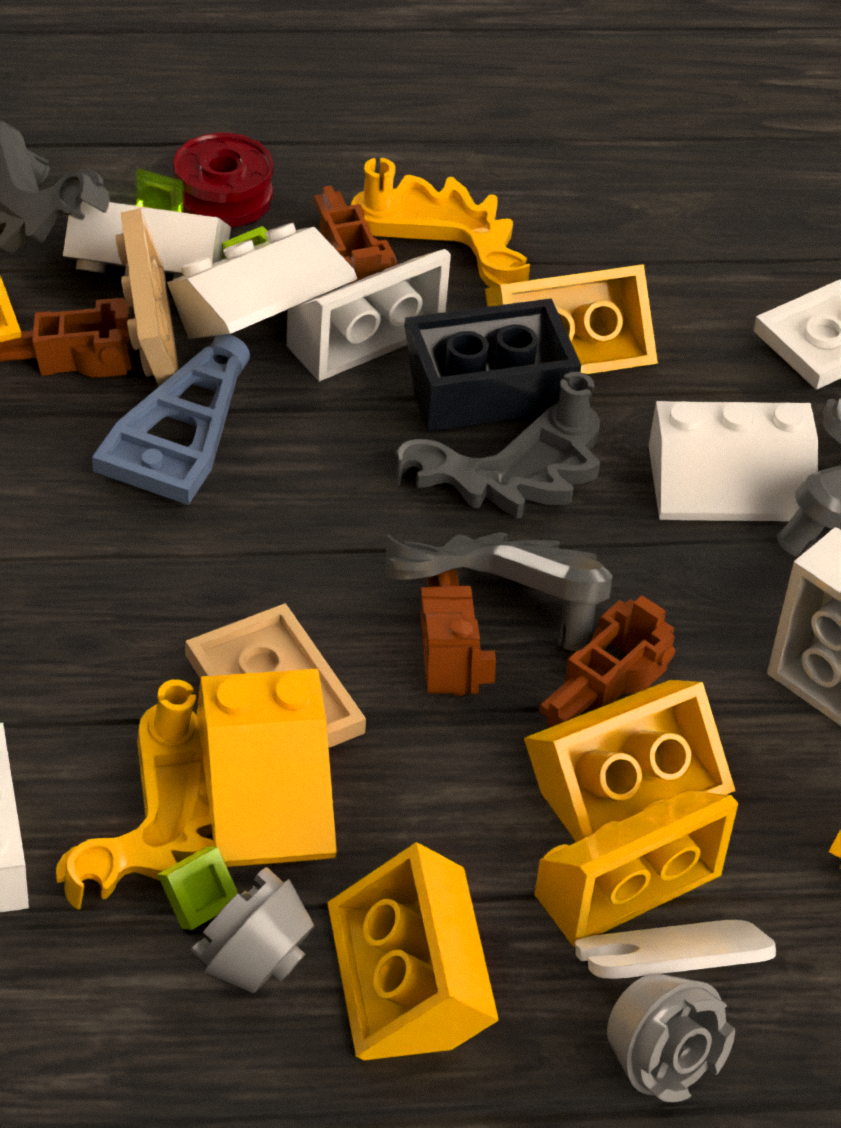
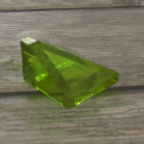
[136,168,183,213]

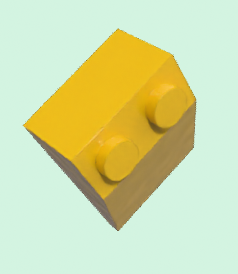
[197,669,337,867]

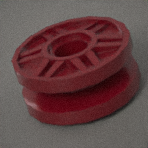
[173,132,274,227]

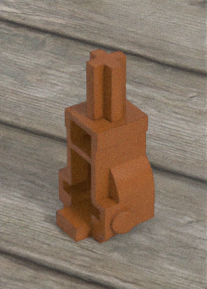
[313,186,398,291]
[0,298,133,377]
[420,569,496,696]
[539,595,675,727]

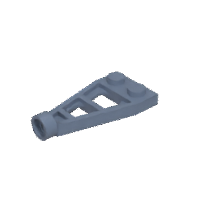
[92,334,250,505]

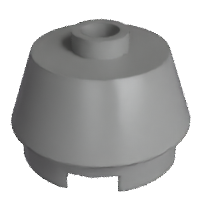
[191,867,314,993]
[607,974,735,1102]

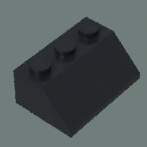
[404,298,581,432]

